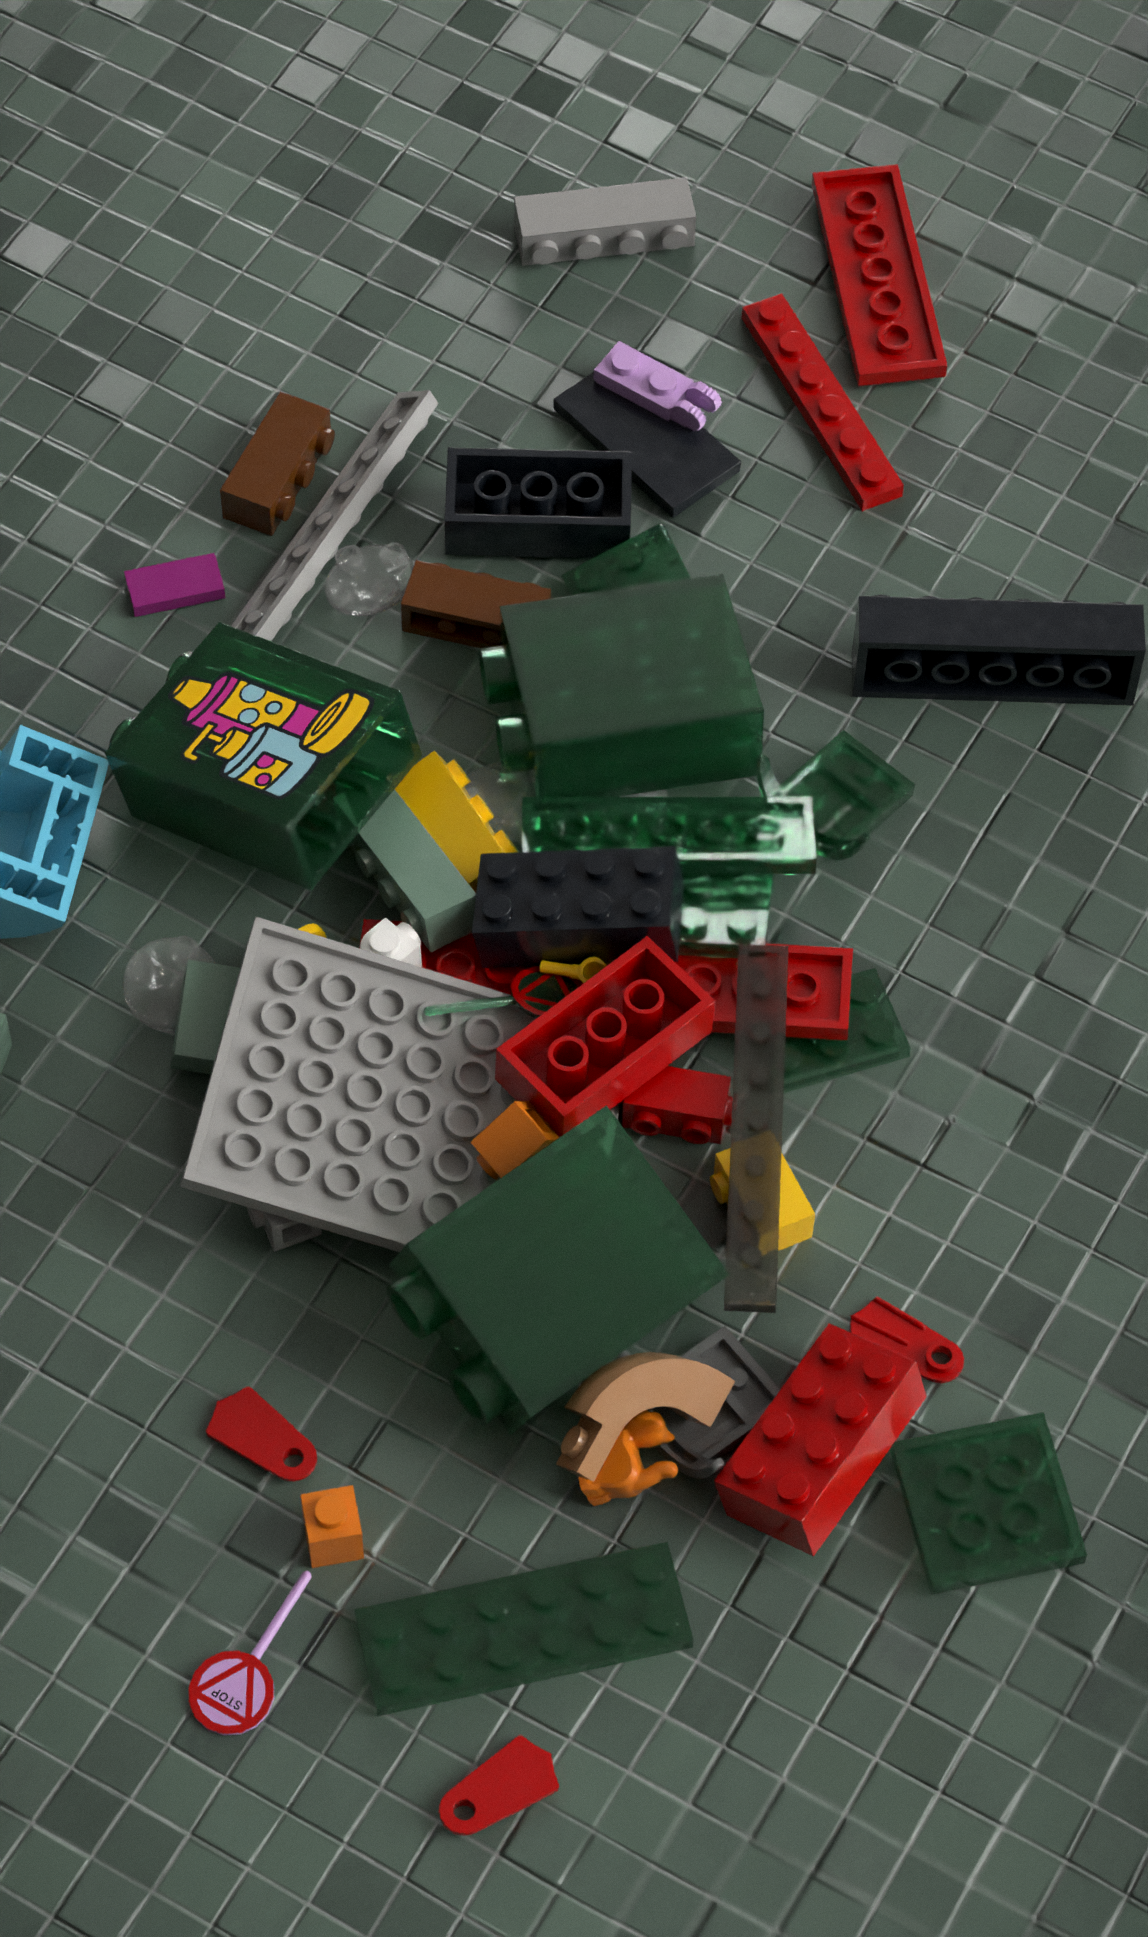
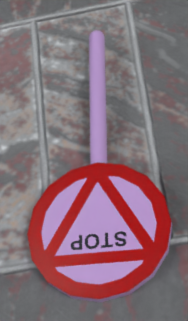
[189,1571,311,1736]

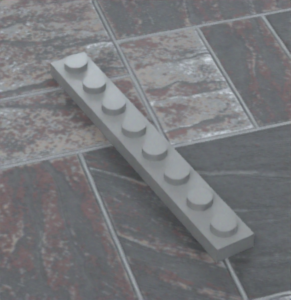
[214,390,439,664]

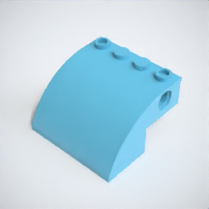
[0,725,110,939]

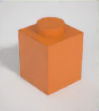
[471,1101,562,1181]
[300,1485,364,1568]

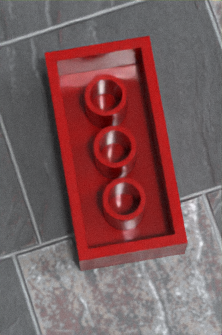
[495,936,716,1146]
[714,1323,927,1557]

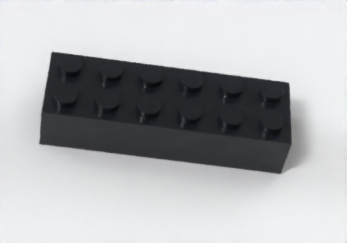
[852,595,1146,705]

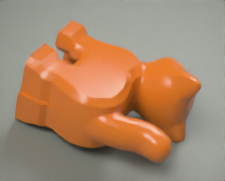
[578,1409,678,1506]

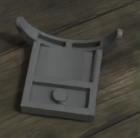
[616,1326,780,1479]

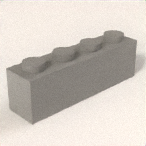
[514,177,696,266]

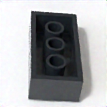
[445,447,632,559]
[472,846,684,968]

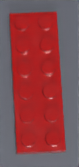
[811,164,948,386]

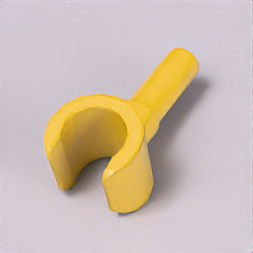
[540,957,607,983]

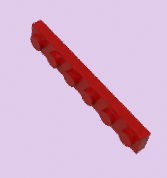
[742,293,904,511]

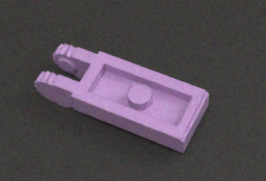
[594,341,722,431]

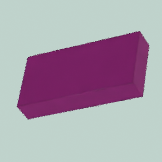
[124,553,226,617]

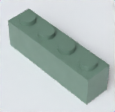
[333,776,476,952]

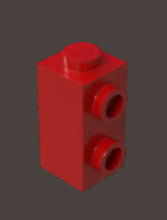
[622,1066,739,1144]

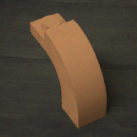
[556,1352,735,1482]

